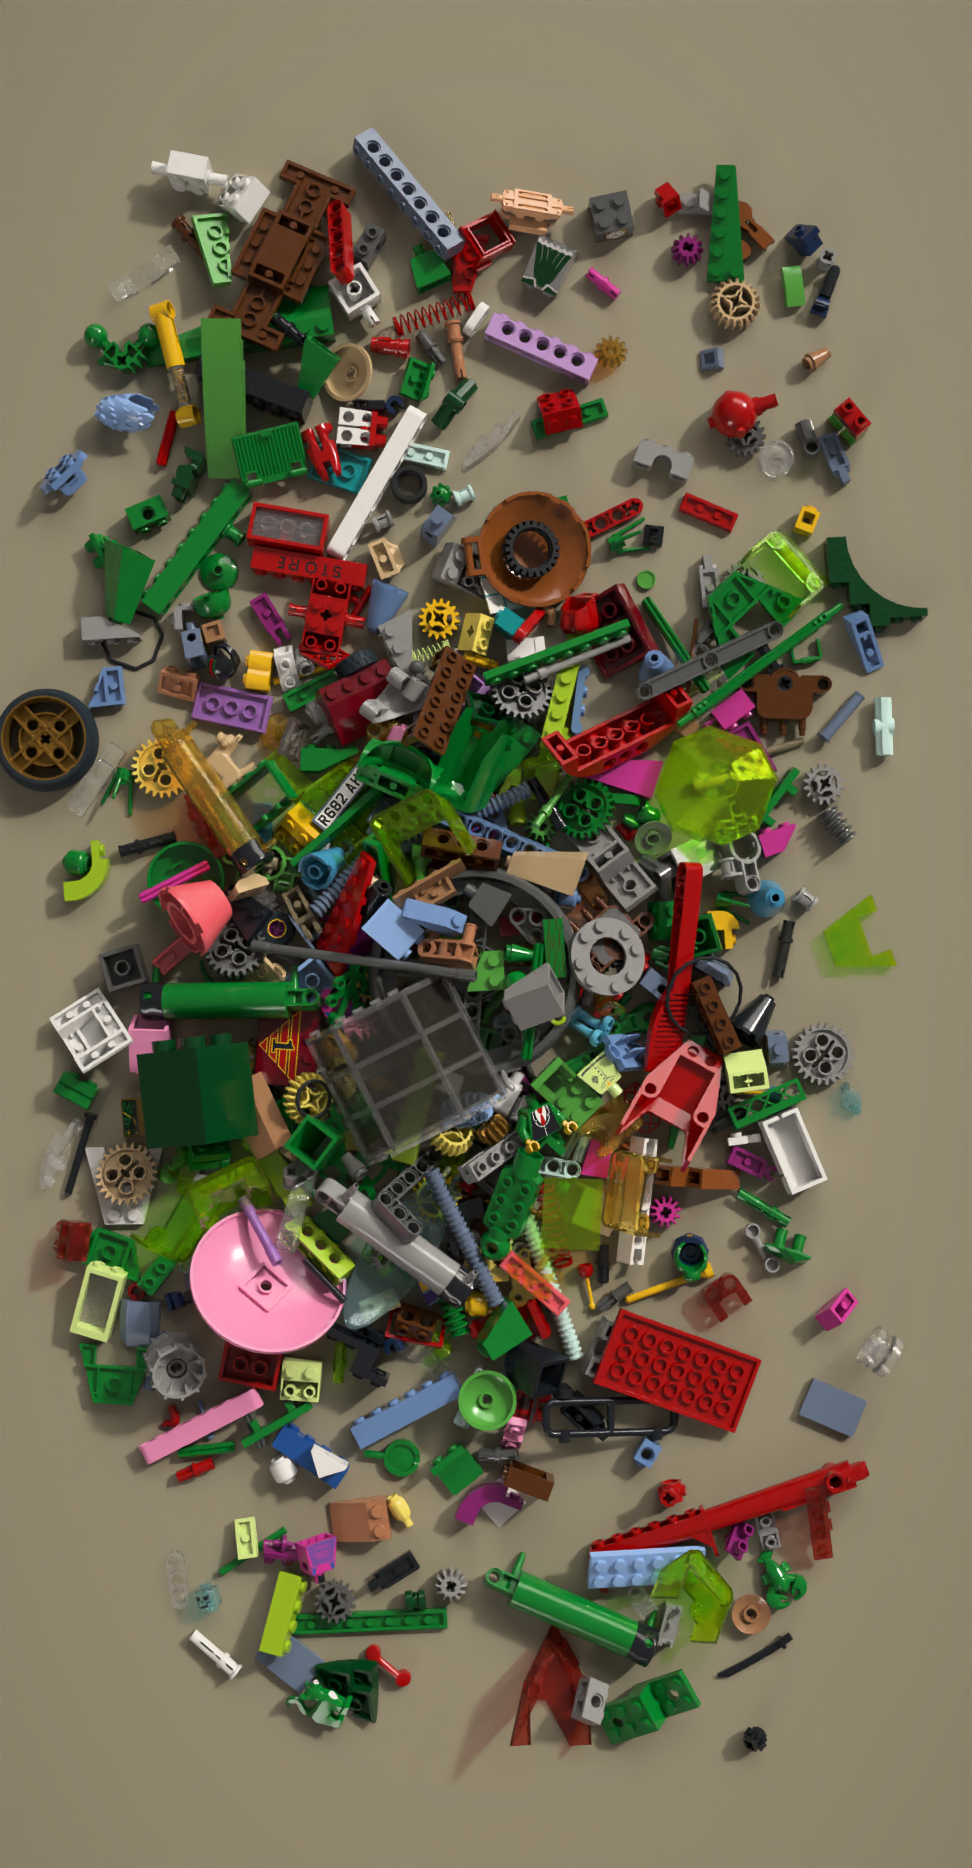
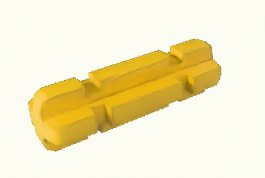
[463,651,499,670]

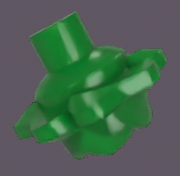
[430,483,453,507]

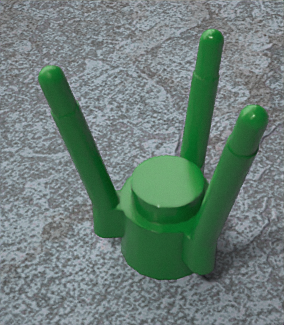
[607,517,651,555]
[101,767,135,816]
[715,890,751,924]
[651,945,698,970]

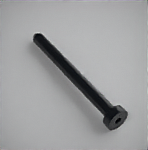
[65,1112,98,1196]

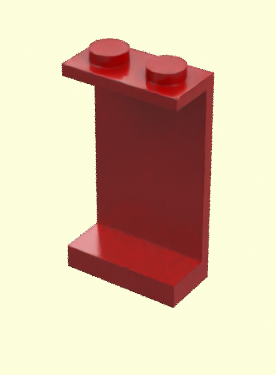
[469,1297,551,1361]

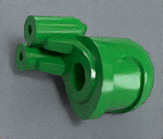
[621,800,661,829]

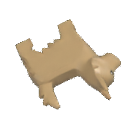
[198,732,255,795]

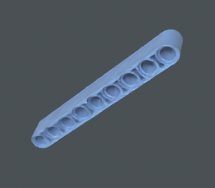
[430,801,589,882]

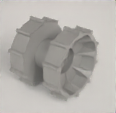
[142,1329,208,1401]

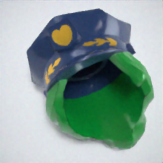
[671,1233,709,1283]

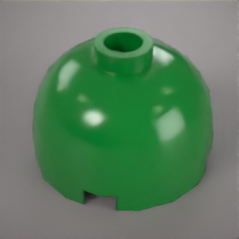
[192,587,231,621]

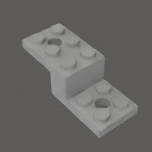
[567,814,658,912]

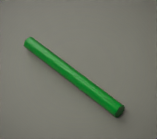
[219,1526,288,1576]

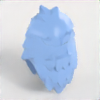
[94,393,160,434]

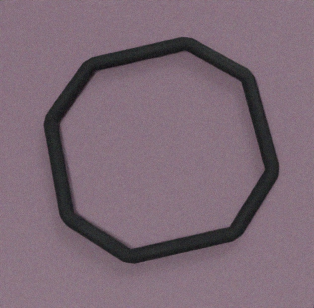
[101,610,164,670]

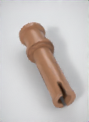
[444,319,467,381]

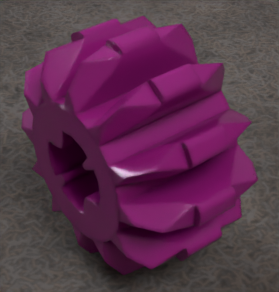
[671,233,704,268]

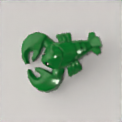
[757,1550,807,1610]

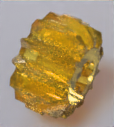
[595,335,627,370]

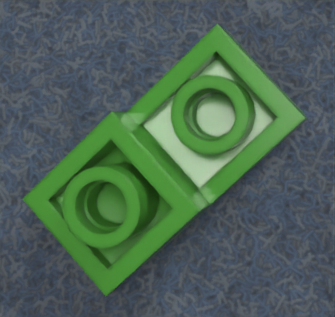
[781,265,805,307]

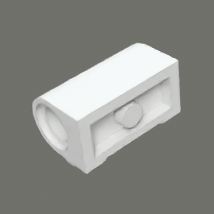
[506,636,545,663]

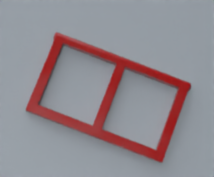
[385,1308,448,1349]

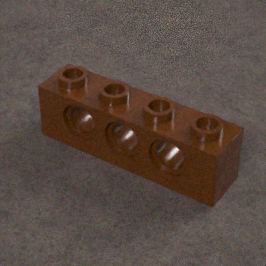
[420,826,503,871]
[690,975,742,1056]

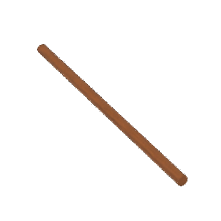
[685,619,698,696]

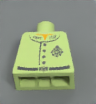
[577,1050,623,1098]

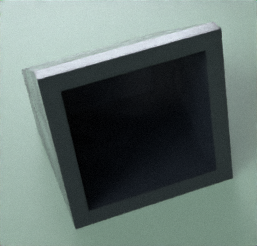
[502,1339,569,1399]

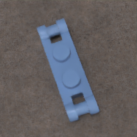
[570,665,590,736]

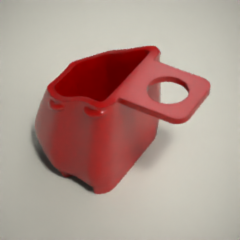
[559,593,599,635]

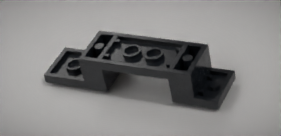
[325,1322,390,1388]

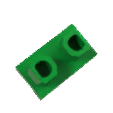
[84,533,117,569]

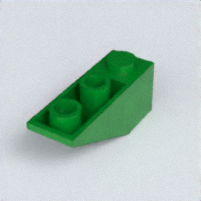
[300,744,360,773]

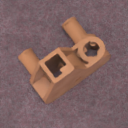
[417,923,479,970]

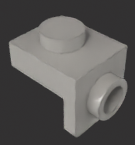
[171,603,196,633]

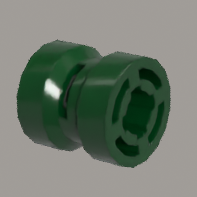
[405,1589,426,1611]

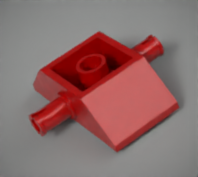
[288,574,366,656]

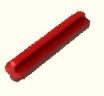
[156,410,178,467]

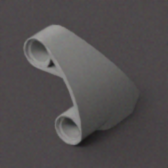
[359,667,429,724]

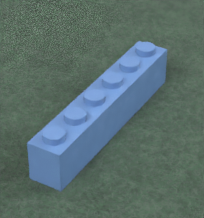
[350,1370,462,1449]

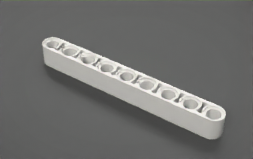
[326,405,428,560]

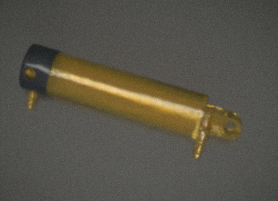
[151,718,278,878]

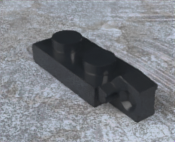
[368,1550,420,1592]

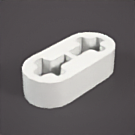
[462,302,490,337]

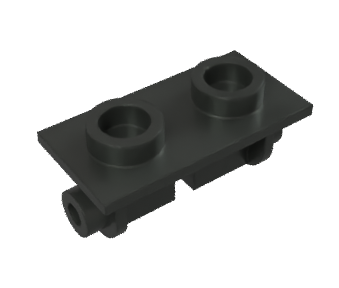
[709,1101,746,1135]

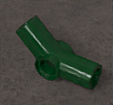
[431,378,478,431]

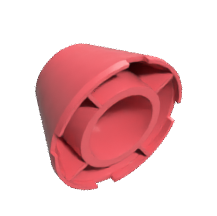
[158,880,233,956]

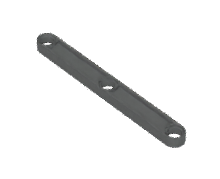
[634,621,784,700]

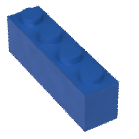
[271,1423,350,1489]

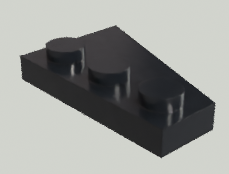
[224,884,274,944]

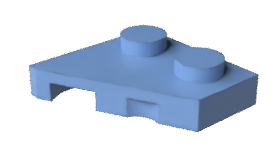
[88,666,127,709]

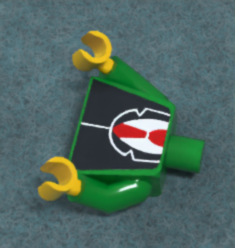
[516,1093,578,1154]

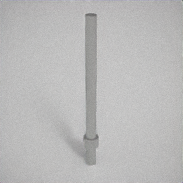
[523,635,631,684]

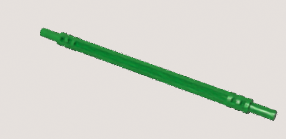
[676,602,844,728]

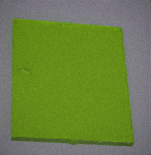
[540,1177,603,1251]

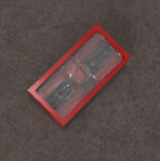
[246,502,330,557]

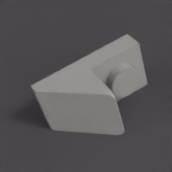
[678,189,714,216]

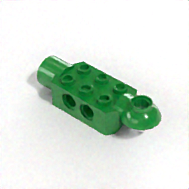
[479,1147,544,1261]

